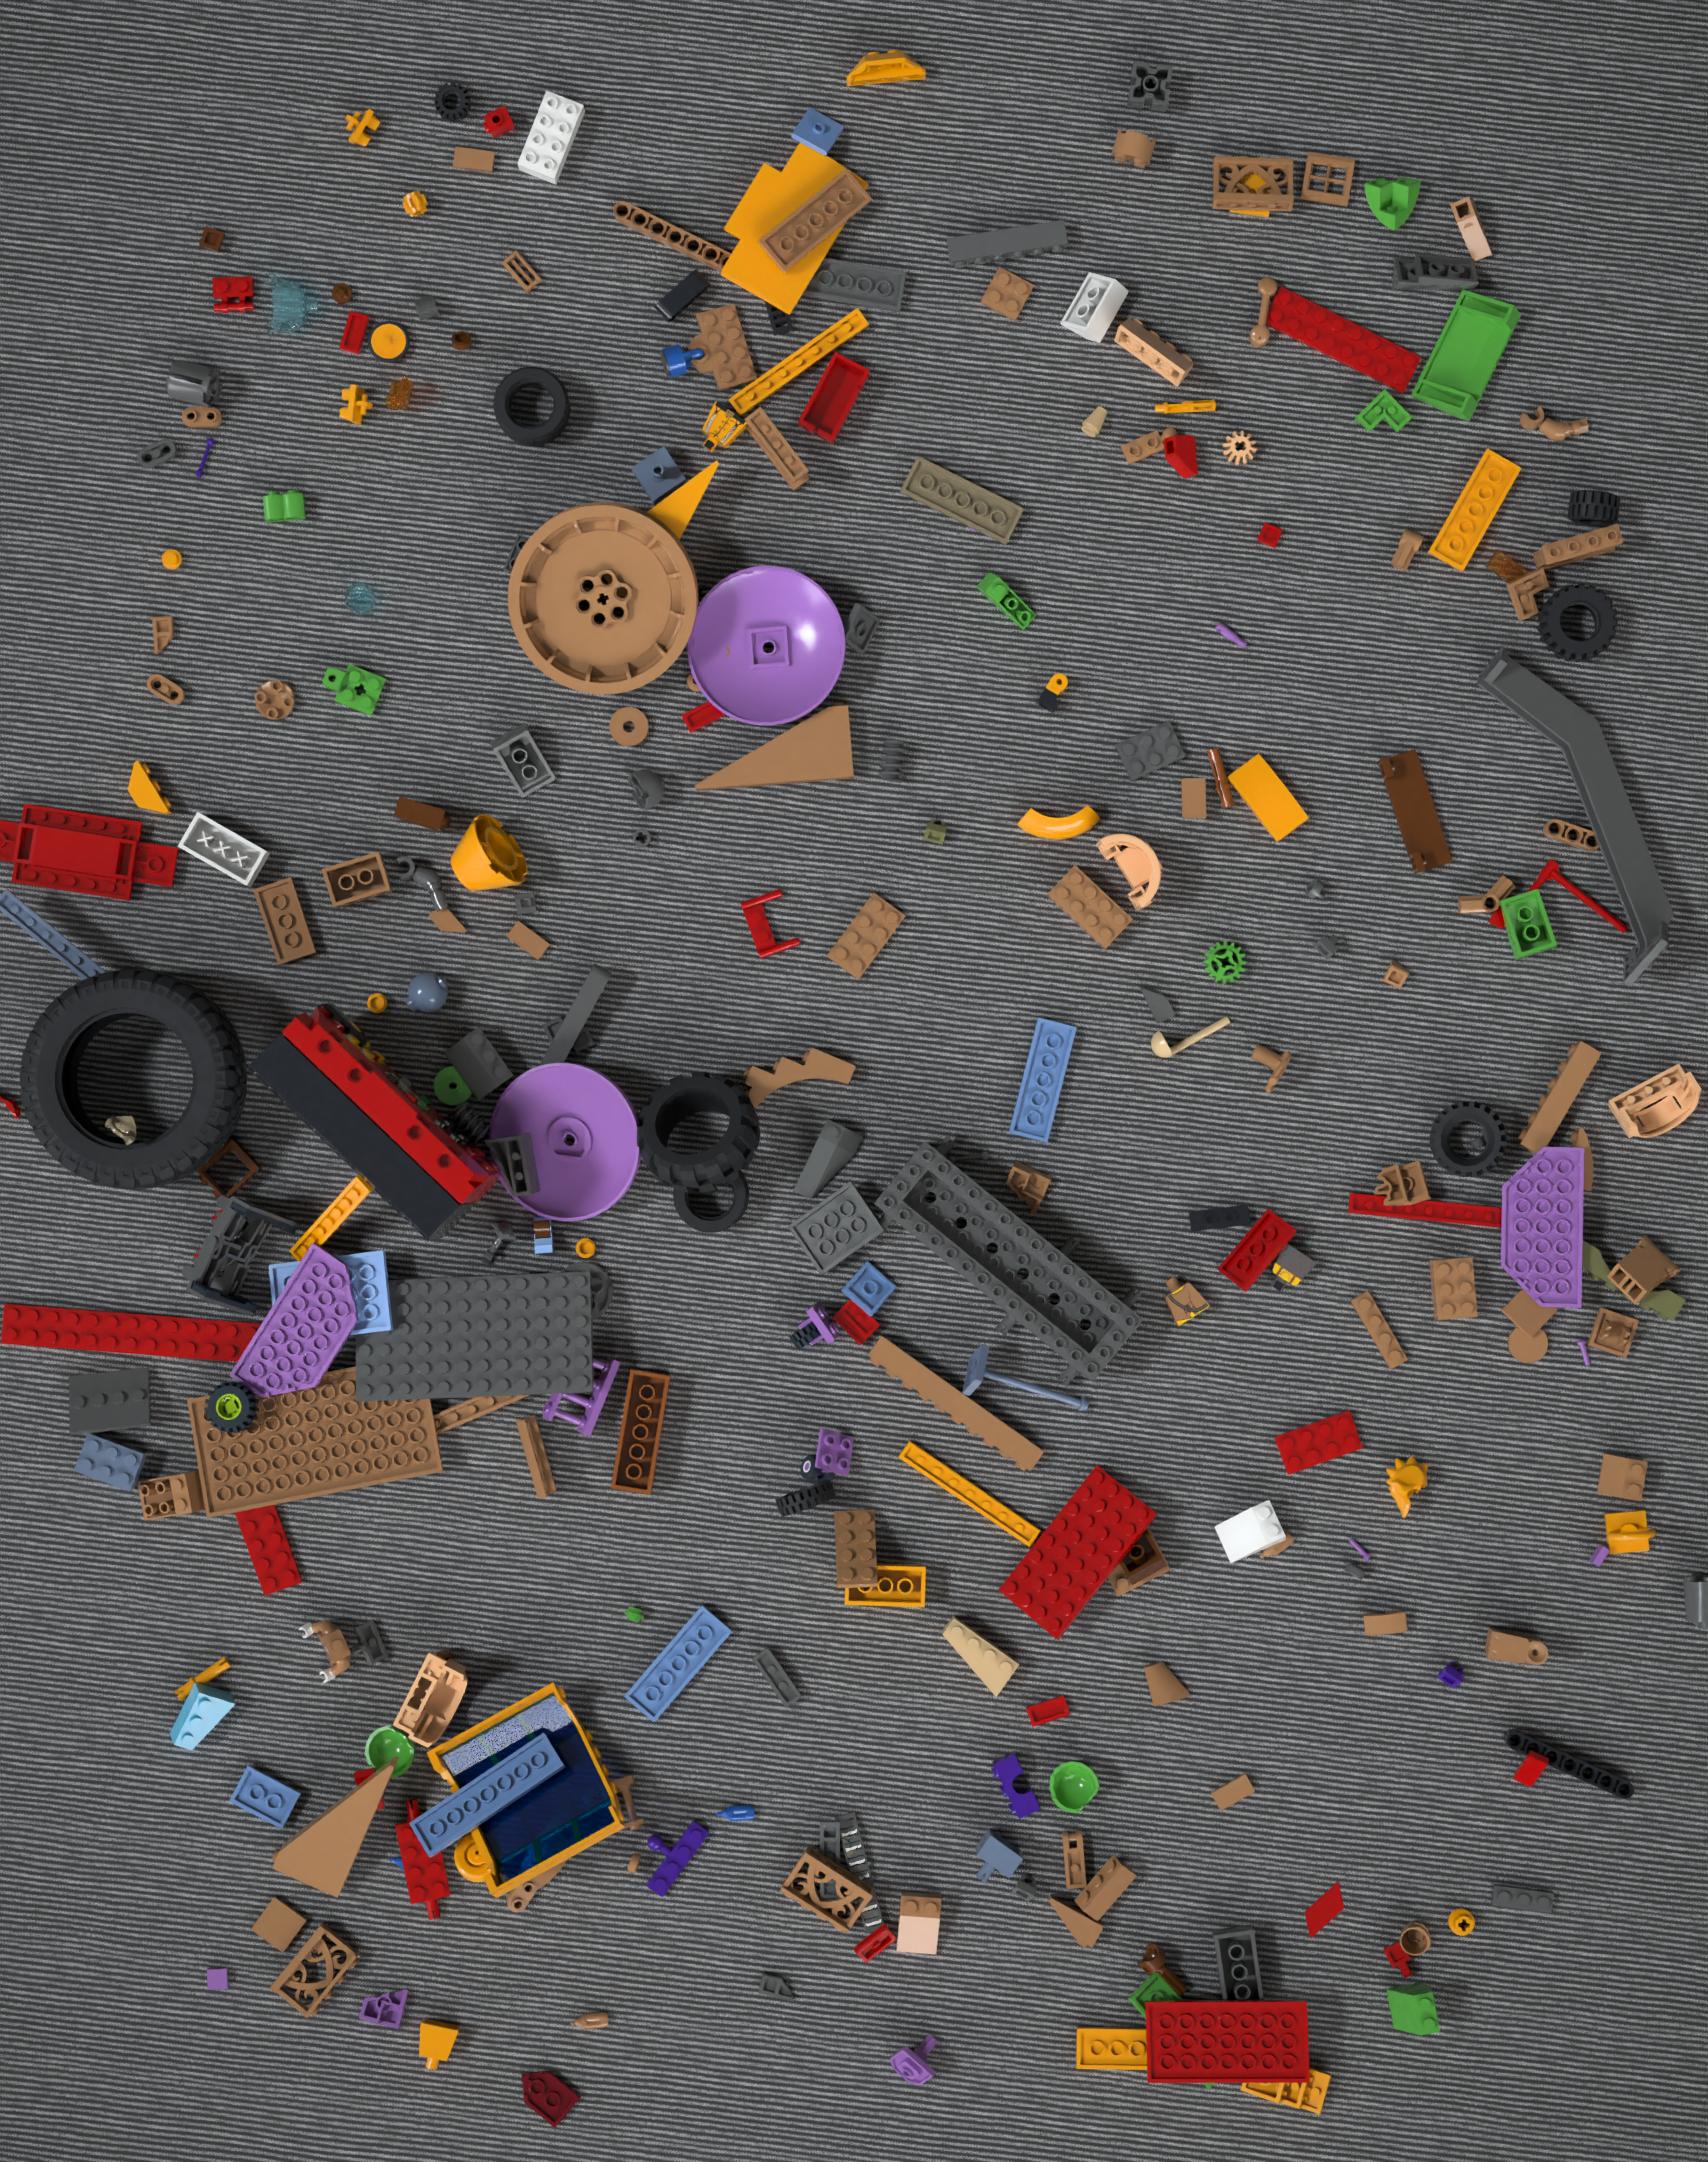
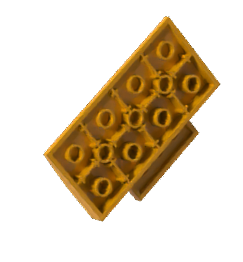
[721,143,869,315]

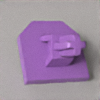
[890,2034,937,2085]

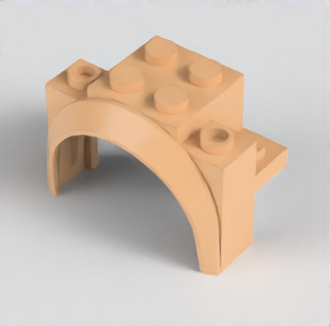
[393,1652,468,1748]

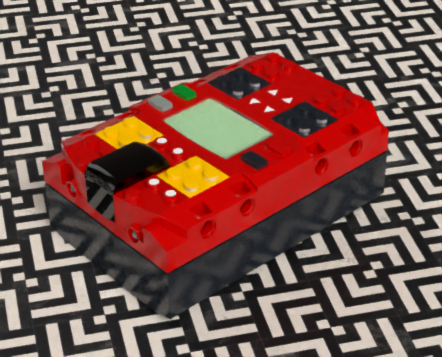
[249,1003,501,1241]

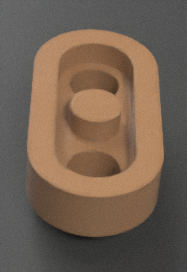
[182,407,223,428]
[147,674,185,705]

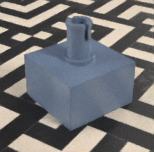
[631,446,687,505]
[975,1828,1023,1883]

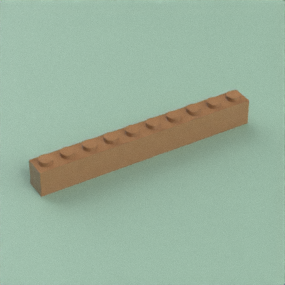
[868,1335,1044,1471]

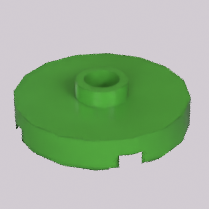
[433,1066,472,1106]

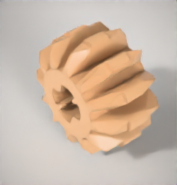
[1223,431,1257,465]

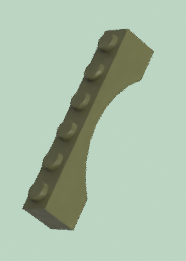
[1582,1241,1686,1322]

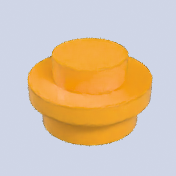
[162,549,182,570]
[367,993,387,1013]
[576,1238,596,1258]

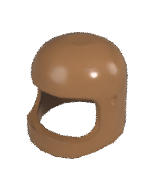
[1400,1921,1431,1956]

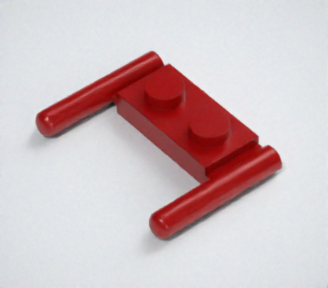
[740,889,800,959]

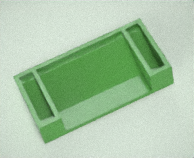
[1411,290,1521,421]

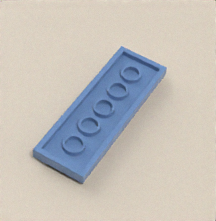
[1009,1017,1077,1143]
[624,1605,732,1722]

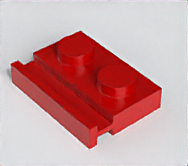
[832,1299,880,1345]

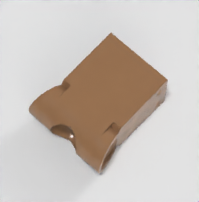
[1607,1235,1680,1305]
[1484,1627,1548,1665]

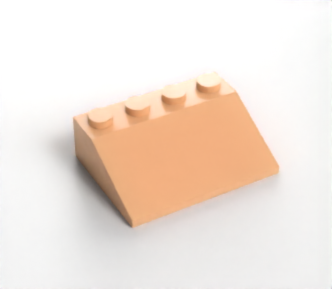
[1114,318,1193,387]

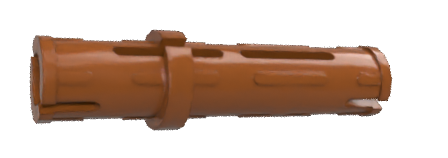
[1207,748,1235,809]

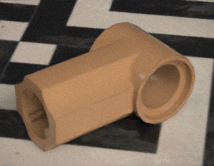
[1390,528,1424,571]

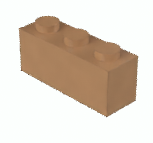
[1074,1855,1136,1921]

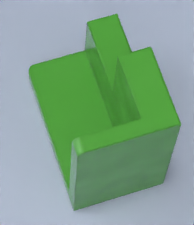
[1354,389,1412,432]

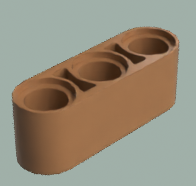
[1543,819,1599,852]

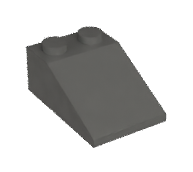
[491,723,556,798]

